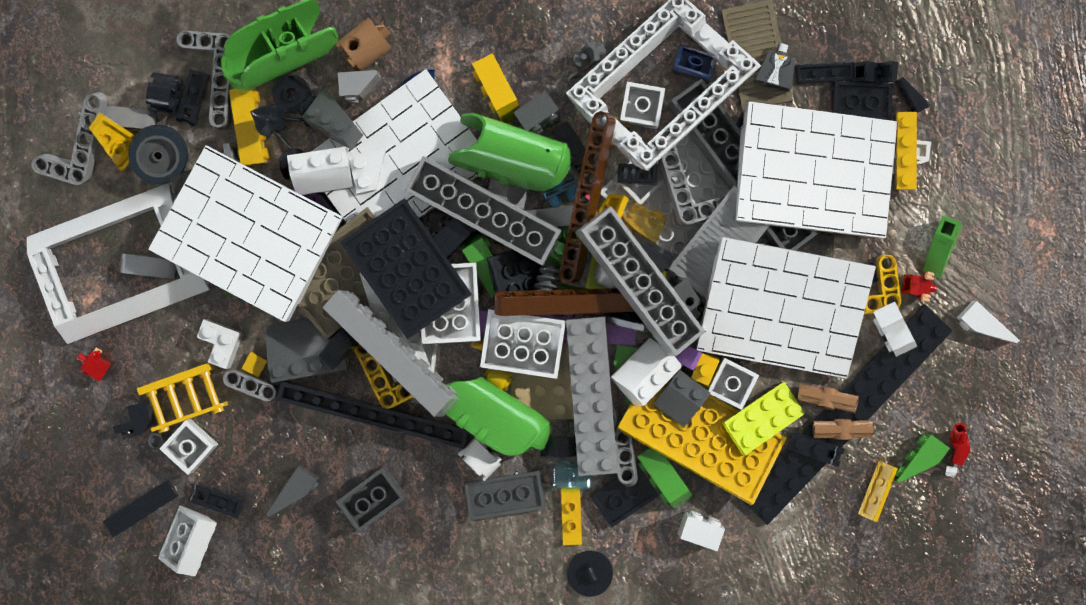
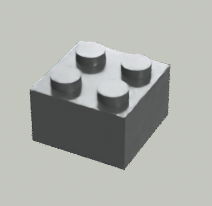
[514,91,561,135]

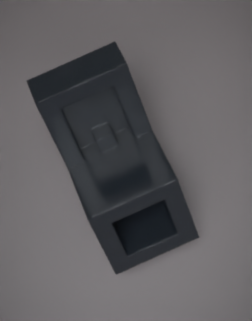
[853,61,898,83]
[113,401,154,436]
[540,436,577,458]

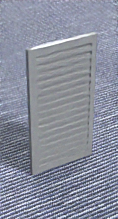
[669,186,770,298]

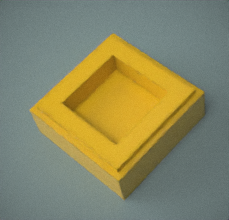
[242,352,267,378]

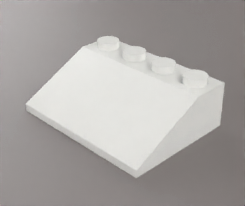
[421,263,481,345]
[480,309,566,379]

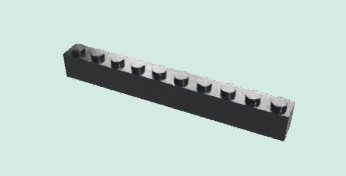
[277,381,469,449]

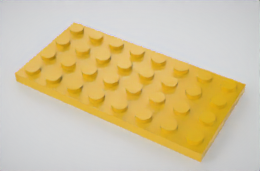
[617,374,786,505]

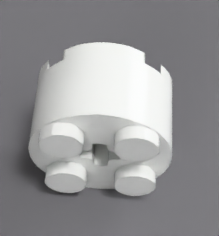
[458,438,502,481]

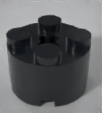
[146,72,183,114]

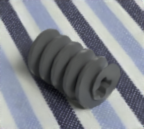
[534,262,561,290]

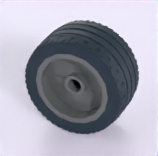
[128,125,188,184]

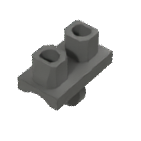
[573,42,607,70]

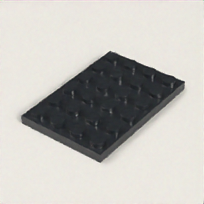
[340,198,472,339]

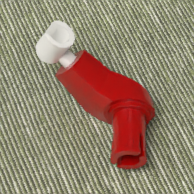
[945,423,970,477]

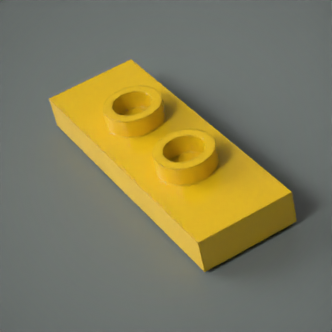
[561,486,582,545]

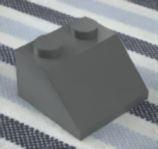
[653,369,711,427]

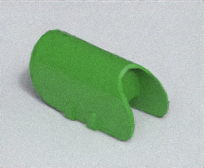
[221,0,339,93]
[448,113,571,191]
[446,377,551,456]

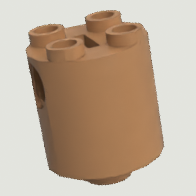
[336,17,392,71]

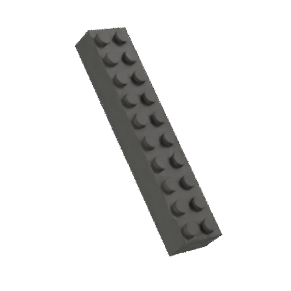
[667,78,817,250]

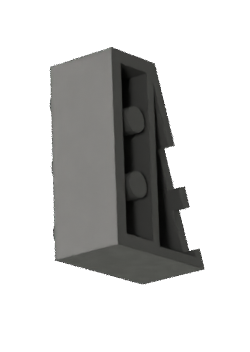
[302,87,363,150]

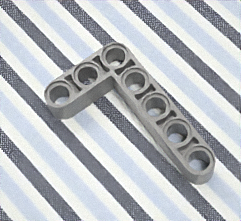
[177,31,233,130]
[31,92,107,185]
[658,145,725,227]

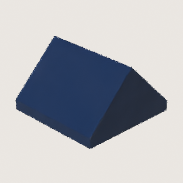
[671,44,716,85]

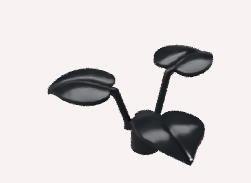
[250,96,317,180]

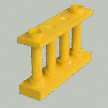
[137,363,228,433]

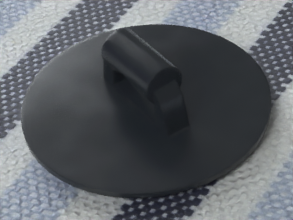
[567,550,613,597]

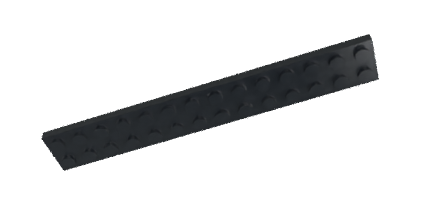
[740,304,953,525]

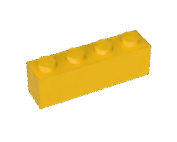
[229,89,269,167]

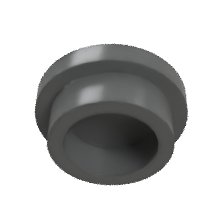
[147,431,167,450]

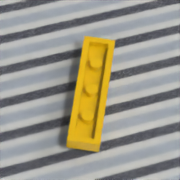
[896,112,917,190]

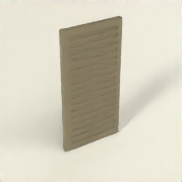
[721,0,793,111]

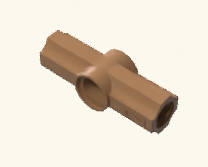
[797,384,859,413]
[812,419,874,440]

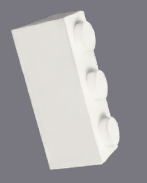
[287,147,354,195]
[610,338,682,406]
[158,505,217,576]

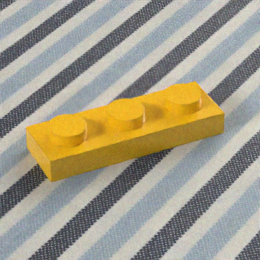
[858,461,898,522]

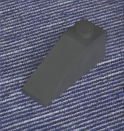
[266,465,320,517]

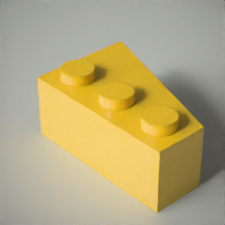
[472,53,520,124]

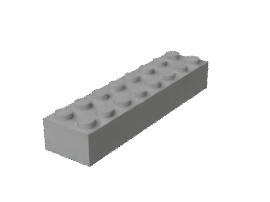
[405,156,562,265]
[575,207,705,356]
[322,290,459,417]
[566,317,618,476]

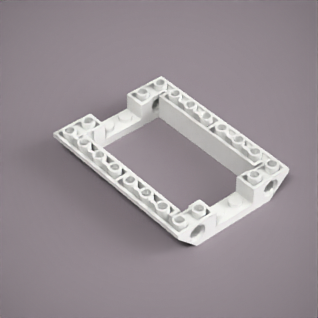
[566,0,761,171]
[27,183,210,344]

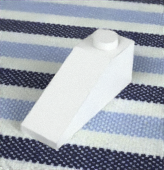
[957,301,1020,343]

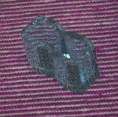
[553,460,592,490]

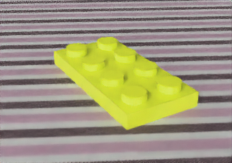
[722,382,805,456]

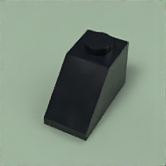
[319,328,359,370]

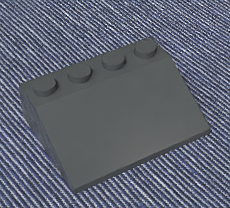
[265,318,350,383]

